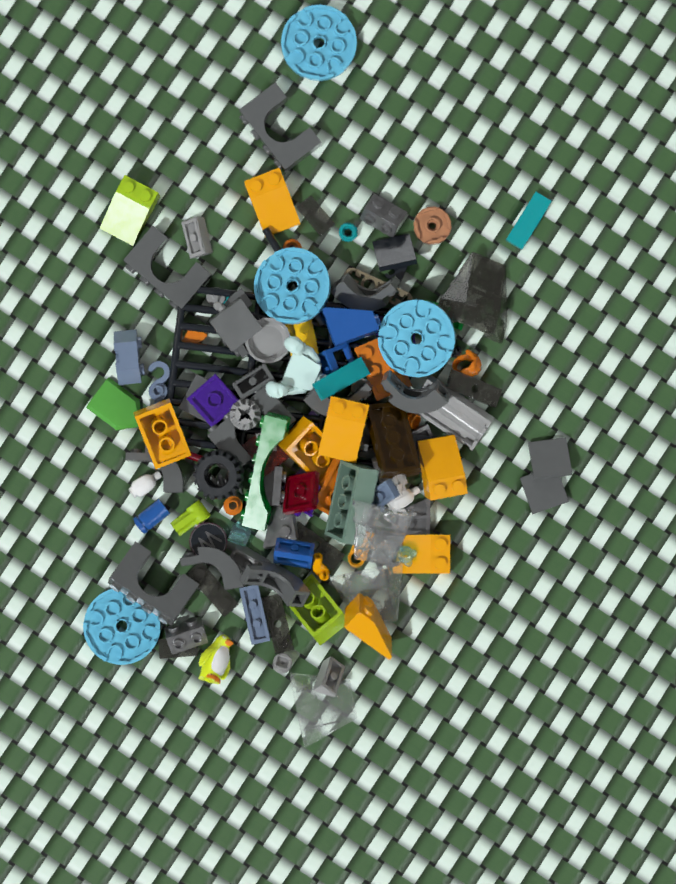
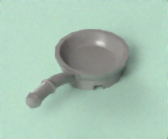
[214,301,290,363]

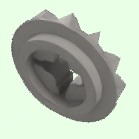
[230,399,260,430]

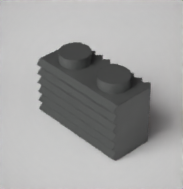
[232,364,274,400]

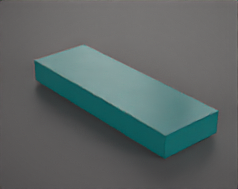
[506,192,552,250]
[312,357,371,401]

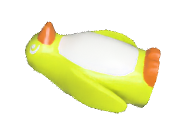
[198,635,234,684]

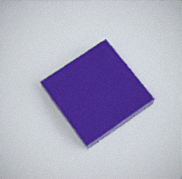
[187,374,238,427]

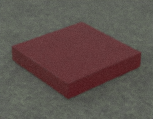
[283,471,320,515]

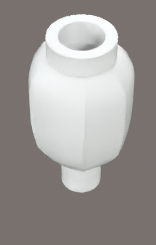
[128,471,162,498]
[387,486,420,511]

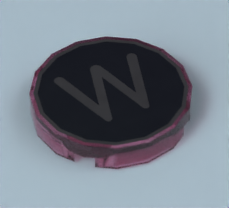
[189,522,228,555]

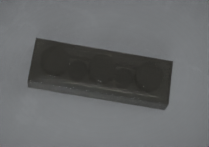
[186,563,239,617]

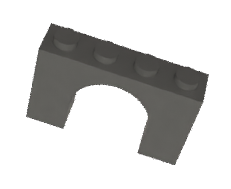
[239,82,322,173]
[123,226,212,310]
[207,385,296,467]
[108,541,199,626]

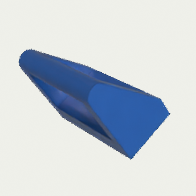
[317,343,355,375]
[273,538,315,569]

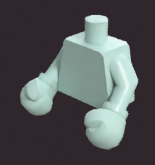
[265,336,327,398]

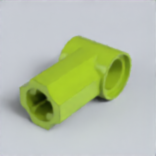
[170,500,211,536]

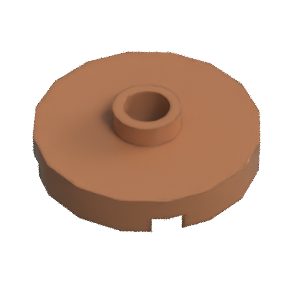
[414,207,451,245]

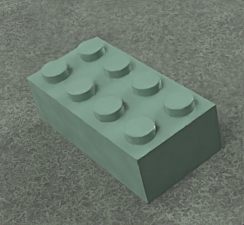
[325,460,379,546]

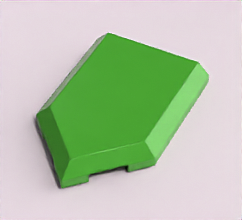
[86,377,141,430]

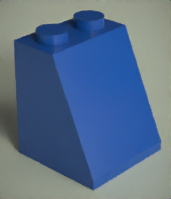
[322,307,381,347]

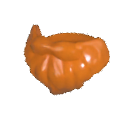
[452,349,482,378]

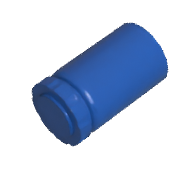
[133,499,170,534]

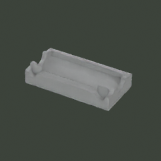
[419,375,494,451]

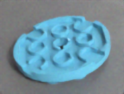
[281,5,357,81]
[254,247,331,324]
[378,300,456,377]
[83,589,161,665]

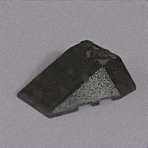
[438,252,507,344]

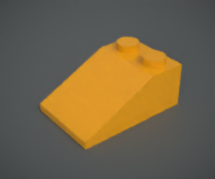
[244,168,301,238]
[318,396,369,463]
[133,398,191,469]
[277,416,333,484]
[417,434,468,500]
[392,535,450,574]
[344,593,392,660]

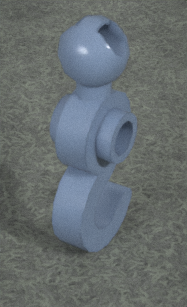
[148,361,170,404]

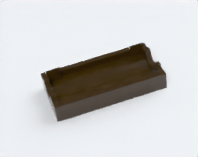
[367,403,421,479]

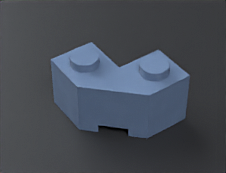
[114,329,145,385]

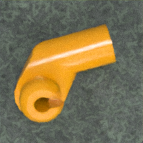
[312,553,330,581]

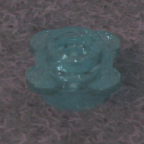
[394,546,417,567]

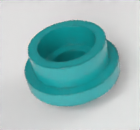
[339,223,358,242]

